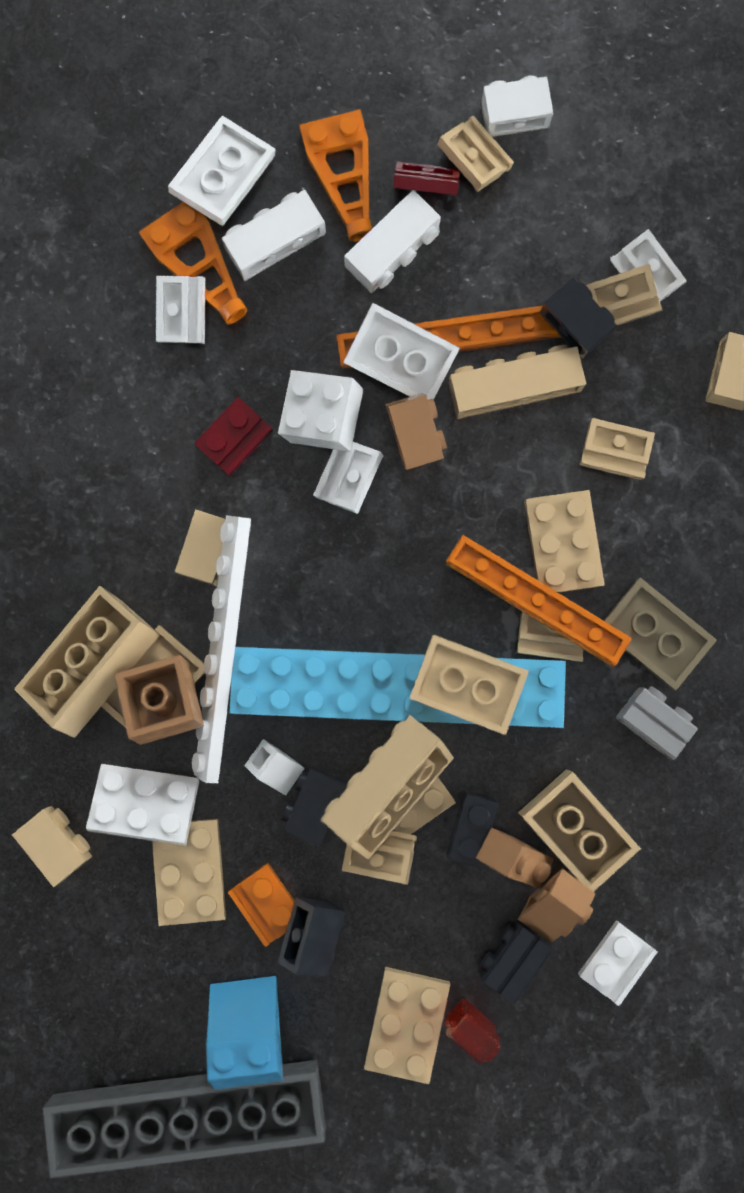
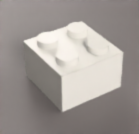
[278,370,363,452]

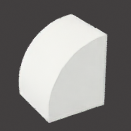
[244,739,305,795]

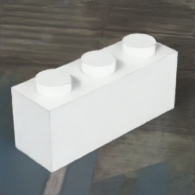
[222,190,326,281]
[344,190,441,293]

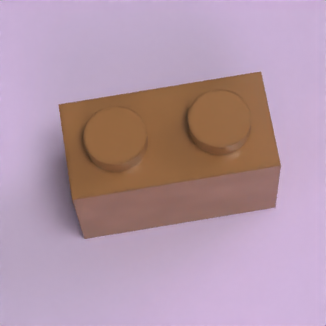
[385,393,447,470]
[476,828,554,889]
[518,869,596,944]

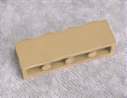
[448,345,586,419]

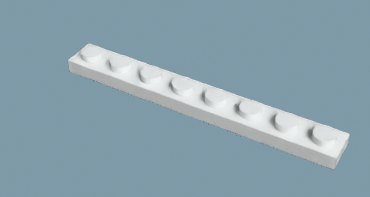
[192,516,251,783]

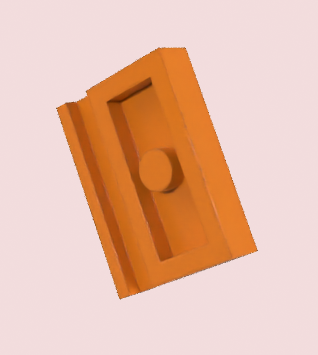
[228,863,294,947]

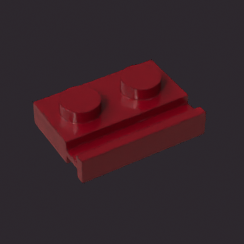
[393,162,460,195]
[194,397,273,477]

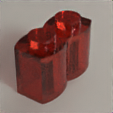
[444,998,500,1064]

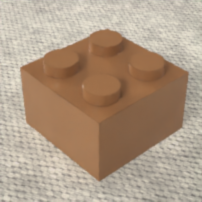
[115,655,204,745]

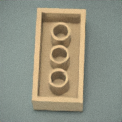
[14,586,160,738]
[321,715,454,860]

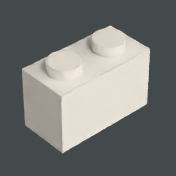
[481,76,553,136]

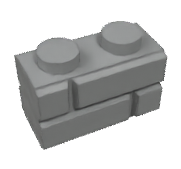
[616,686,697,760]

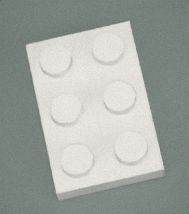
[168,116,275,226]
[343,303,460,400]
[86,764,199,846]

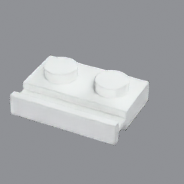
[610,229,686,302]
[156,276,205,344]
[313,442,383,514]
[578,920,657,1006]

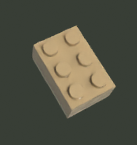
[518,769,641,892]

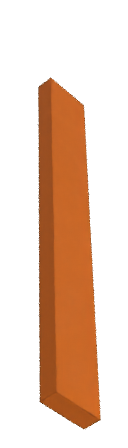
[337,306,561,369]

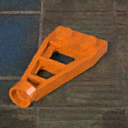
[299,109,373,242]
[139,202,247,325]

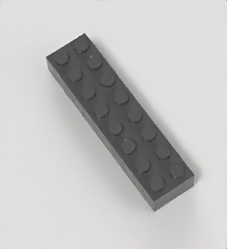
[43,1060,326,1178]

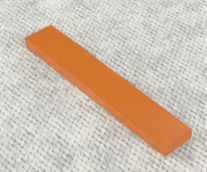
[445,535,632,667]

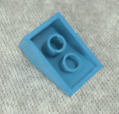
[207,976,283,1090]

